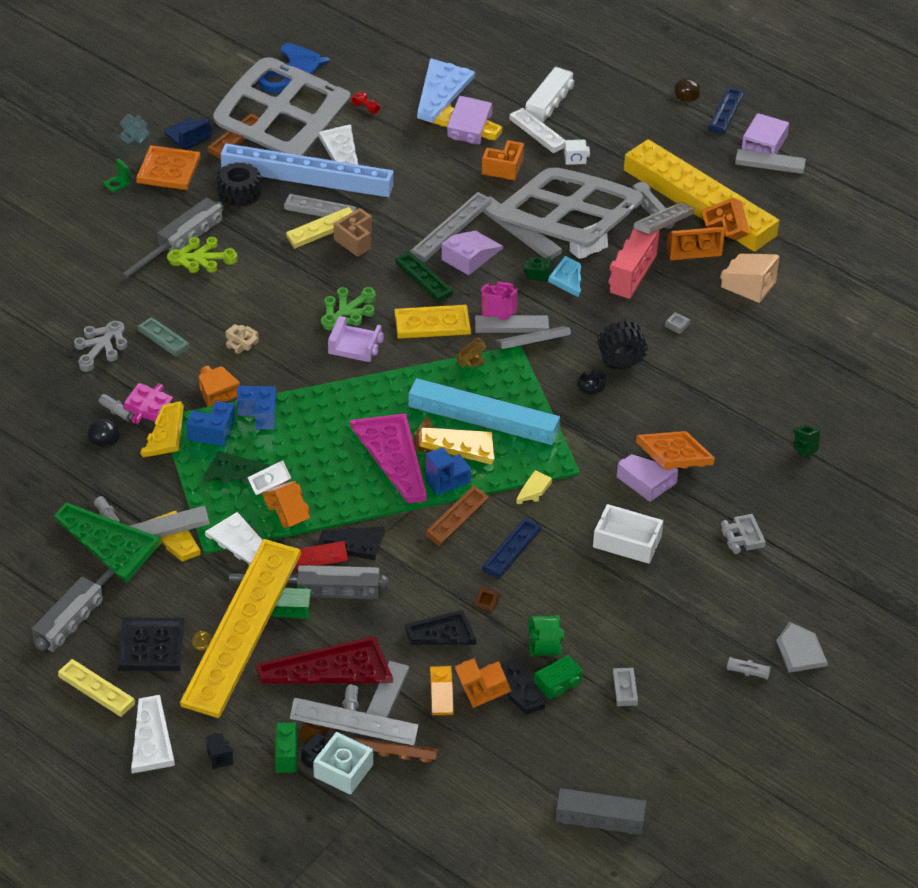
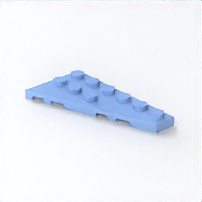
[417,58,475,123]

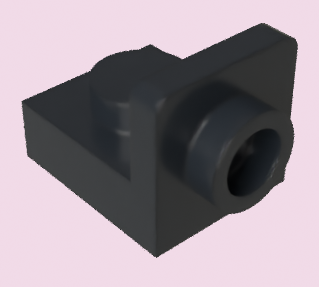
[301,733,325,769]

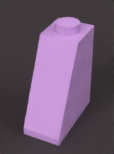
[617,454,678,502]

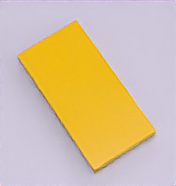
[394,305,471,339]

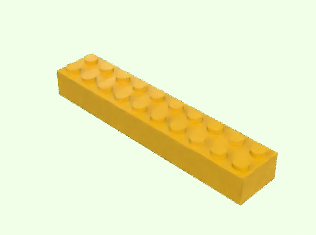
[624,139,779,252]

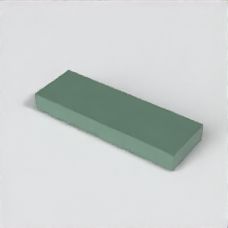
[138,317,190,357]

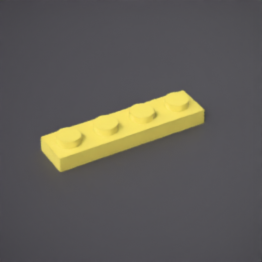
[286,207,353,249]
[58,659,135,717]

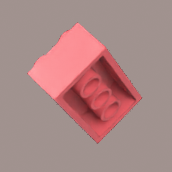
[609,229,660,299]

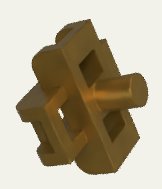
[456,338,486,369]

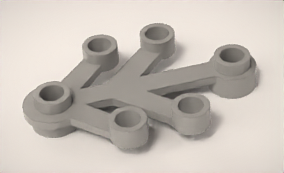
[74,321,127,372]

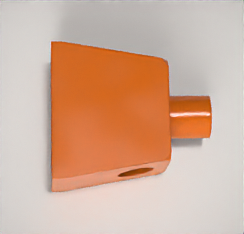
[198,366,240,407]

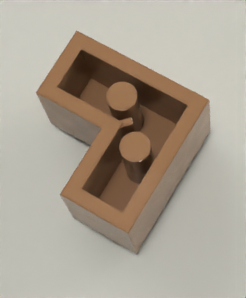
[334,208,372,257]

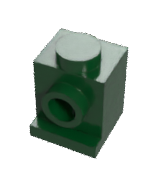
[524,256,551,282]
[793,424,820,456]

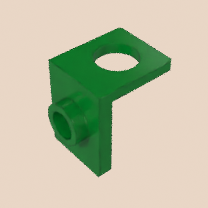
[103,158,130,193]

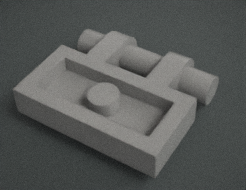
[720,514,766,554]

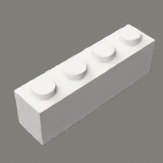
[526,67,574,122]

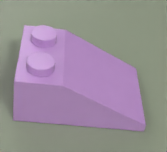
[442,231,503,275]

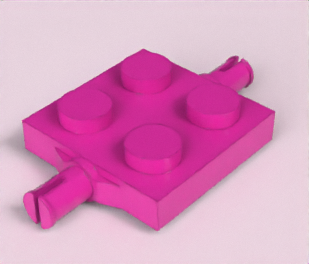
[123,383,173,424]

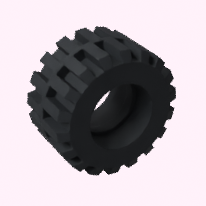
[217,162,261,206]
[598,320,648,369]

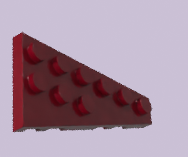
[255,636,393,684]

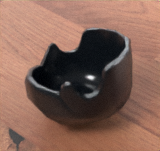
[577,369,607,395]
[88,419,119,447]

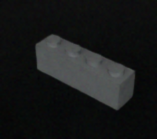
[555,788,646,835]

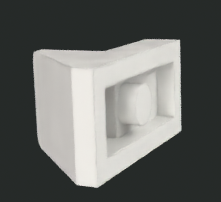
[248,461,291,495]

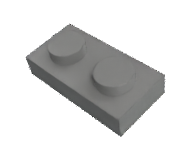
[612,668,638,706]

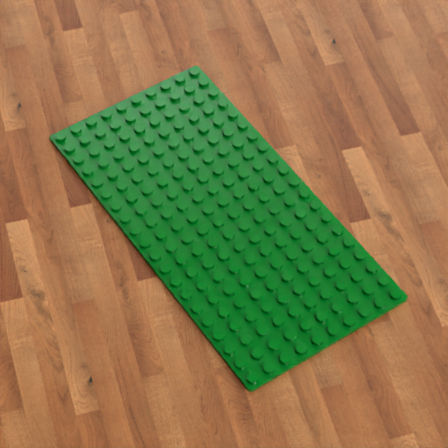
[171,346,579,554]

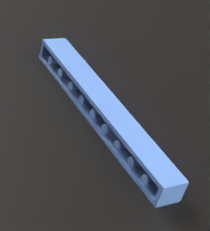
[221,144,393,197]

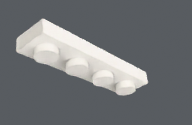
[510,108,565,153]

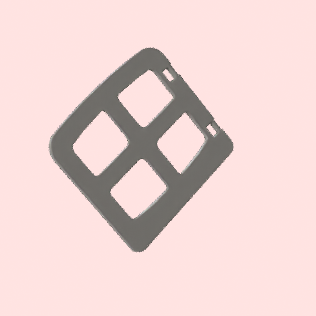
[213,58,350,156]
[493,168,643,246]

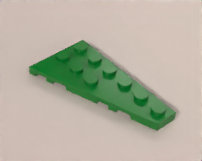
[54,503,162,584]

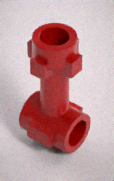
[351,92,380,114]

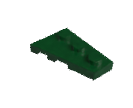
[203,451,272,484]

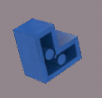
[237,386,276,429]
[186,401,235,447]
[426,447,471,495]

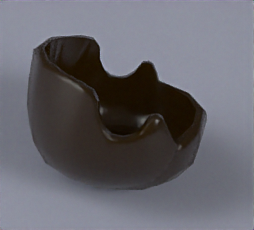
[675,78,700,101]

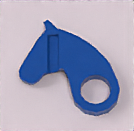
[258,43,330,93]

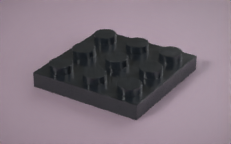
[117,618,185,671]

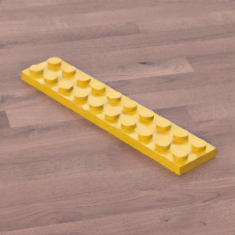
[180,539,301,718]

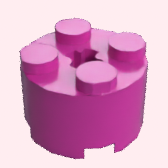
[481,282,518,320]

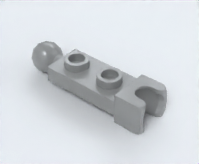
[632,182,675,229]

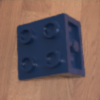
[164,117,211,150]

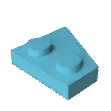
[548,256,581,297]

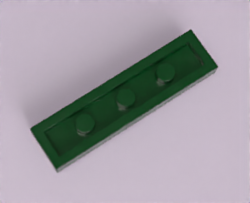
[395,251,453,303]

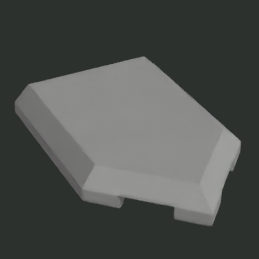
[776,621,828,673]

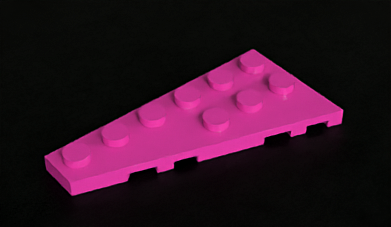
[349,413,427,503]

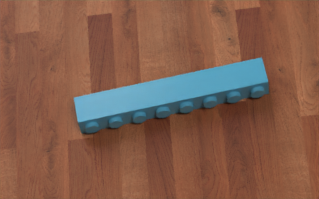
[409,378,560,445]

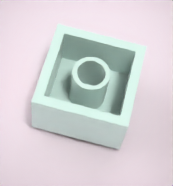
[314,732,373,795]

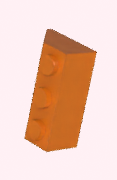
[666,227,725,260]

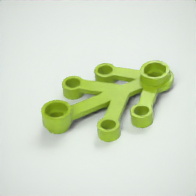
[167,237,237,273]

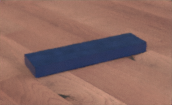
[709,87,744,134]
[482,518,541,579]

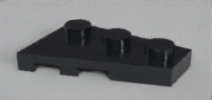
[317,527,385,560]
[405,610,477,645]
[500,658,545,715]

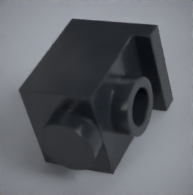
[206,733,233,769]

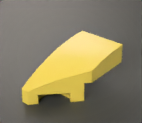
[516,471,552,504]

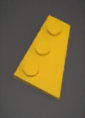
[140,401,184,457]
[148,511,200,561]

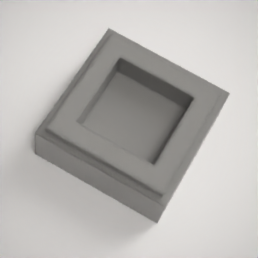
[665,312,690,334]

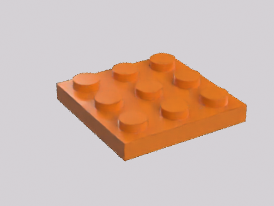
[136,145,201,190]
[636,431,715,470]

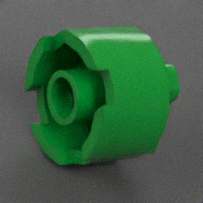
[527,615,564,657]

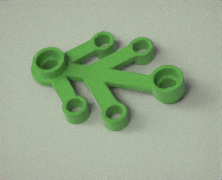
[321,287,376,330]

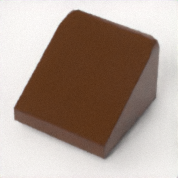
[474,587,501,612]
[299,722,330,742]

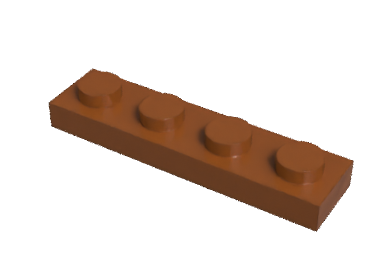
[207,113,260,159]
[425,485,489,547]
[353,737,439,763]

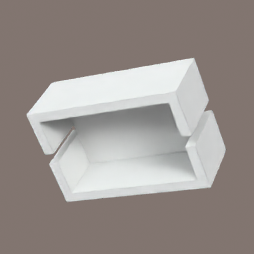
[593,504,663,564]

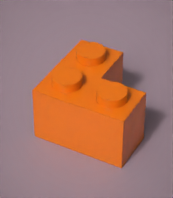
[482,140,524,180]
[702,198,750,240]
[261,481,310,528]
[455,658,511,708]

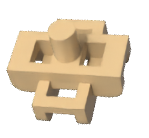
[226,324,259,354]

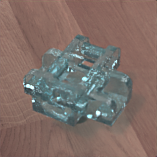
[119,114,150,144]

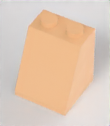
[720,254,780,303]

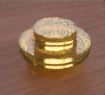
[192,631,212,651]

